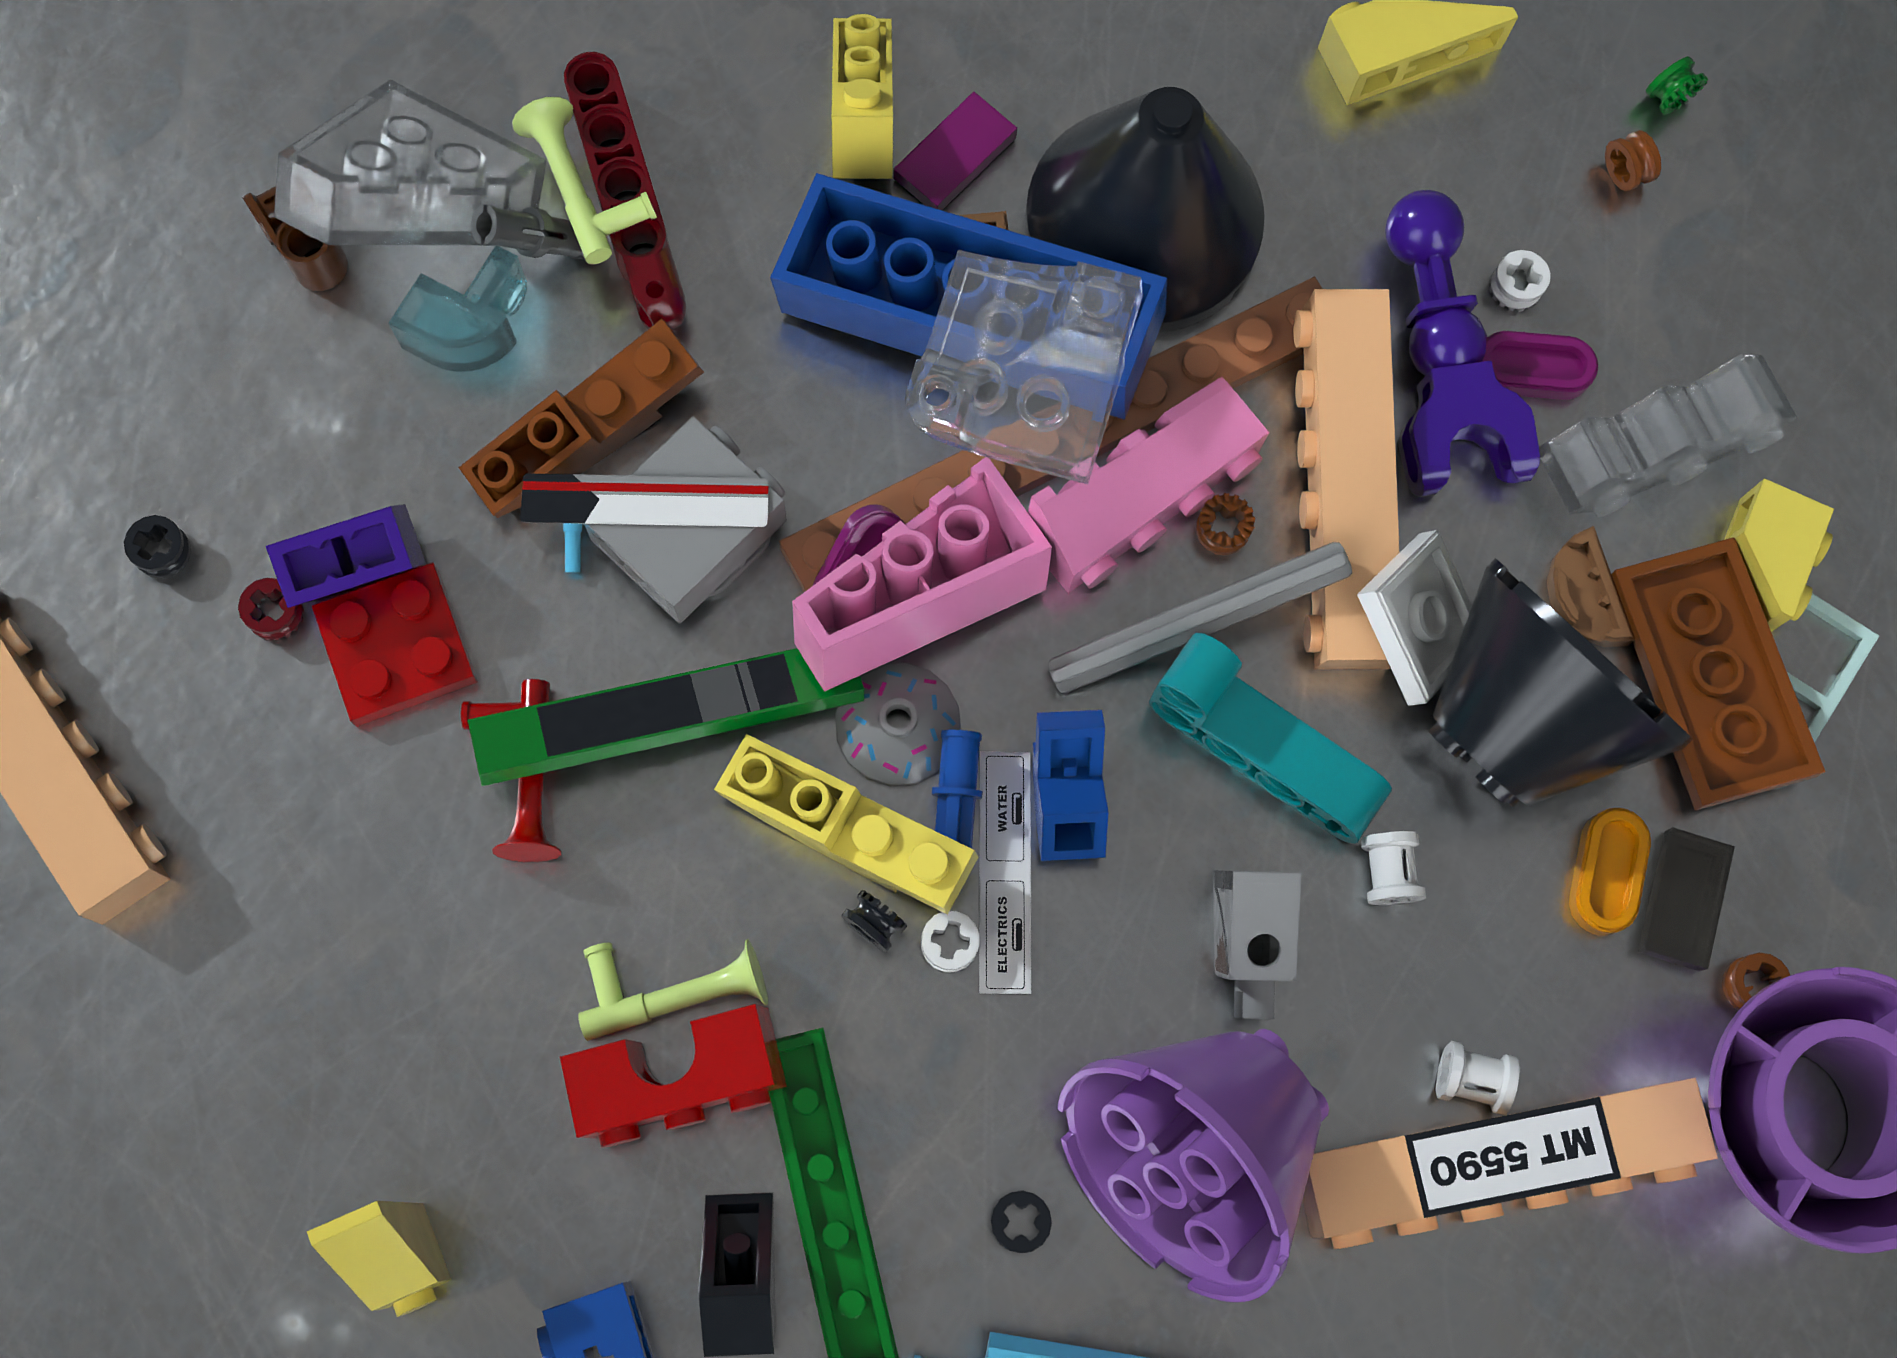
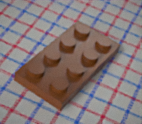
[1612,537,1826,811]

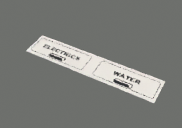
[979,751,1031,994]

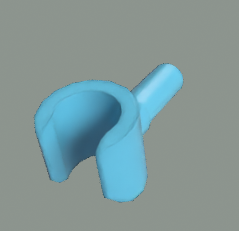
[563,523,582,573]

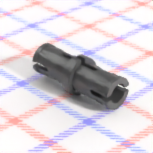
[471,204,584,259]

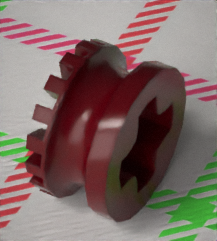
[238,578,304,641]

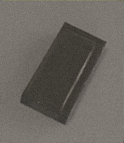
[1637,827,1735,971]

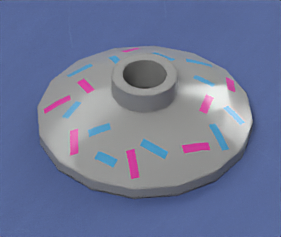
[835,663,961,786]

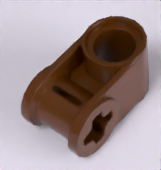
[242,168,348,291]

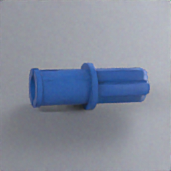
[932,729,983,849]

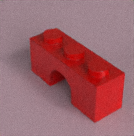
[560,1004,787,1148]

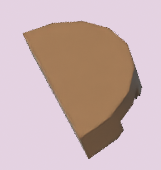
[1546,526,1635,648]

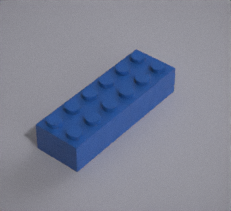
[770,173,1167,420]

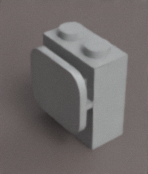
[584,416,787,624]

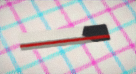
[521,473,769,527]

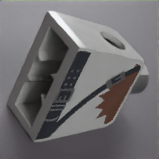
[1214,870,1301,1020]

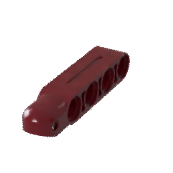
[564,52,686,330]

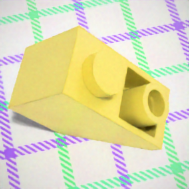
[1724,478,1834,632]

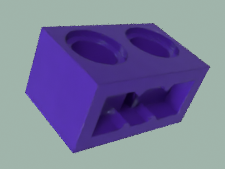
[266,504,426,608]

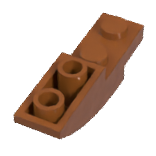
[458,319,704,518]

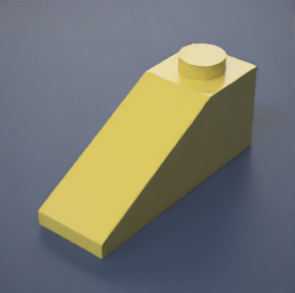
[1318,0,1518,105]
[306,1201,452,1317]

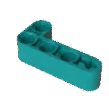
[1149,632,1392,844]

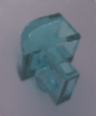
[388,245,527,371]

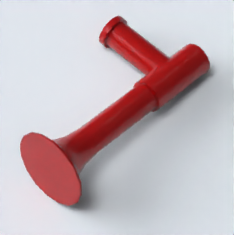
[461,679,561,862]

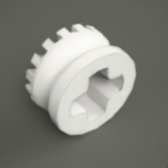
[1489,250,1551,312]
[921,911,980,973]

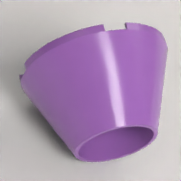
[1708,967,1897,1253]

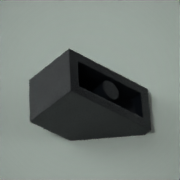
[699,1193,775,1357]

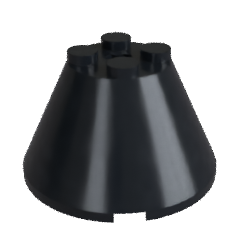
[1428,558,1693,807]

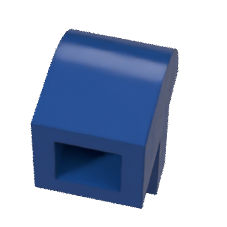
[1033,710,1109,861]

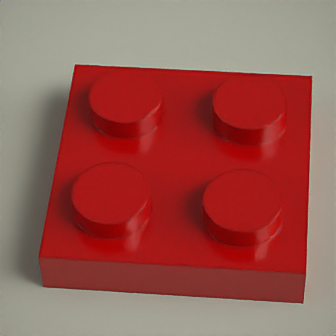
[312,562,478,727]

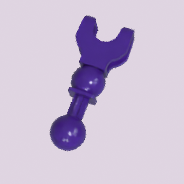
[1385,190,1540,497]

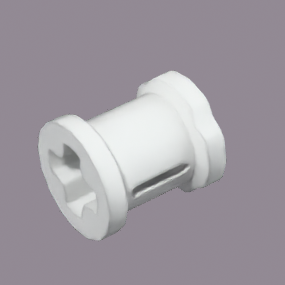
[1361,831,1426,905]
[1436,1041,1520,1115]

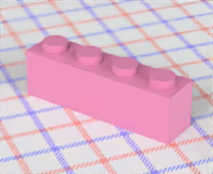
[1028,377,1269,594]
[792,456,1052,692]

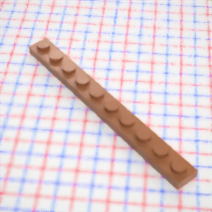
[779,276,1323,592]

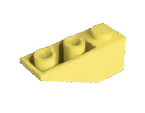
[831,14,893,179]

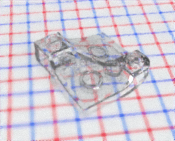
[905,250,1143,484]

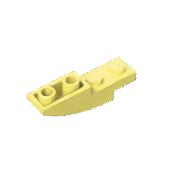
[714,734,979,915]

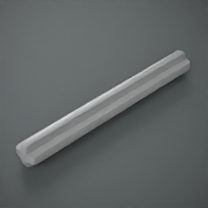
[1048,542,1352,693]

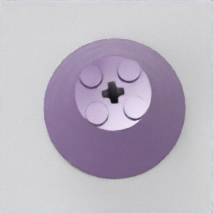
[1057,1029,1329,1302]

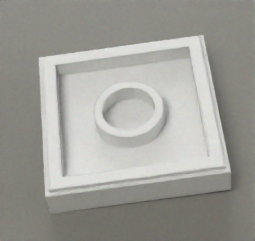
[1357,530,1472,705]

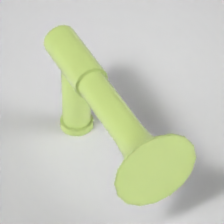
[512,97,657,264]
[578,939,768,1041]

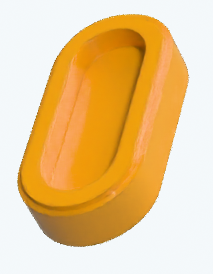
[1569,808,1651,936]

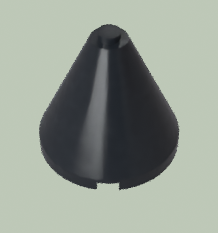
[1025,87,1264,333]

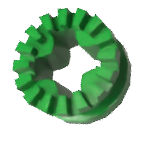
[1646,56,1708,115]

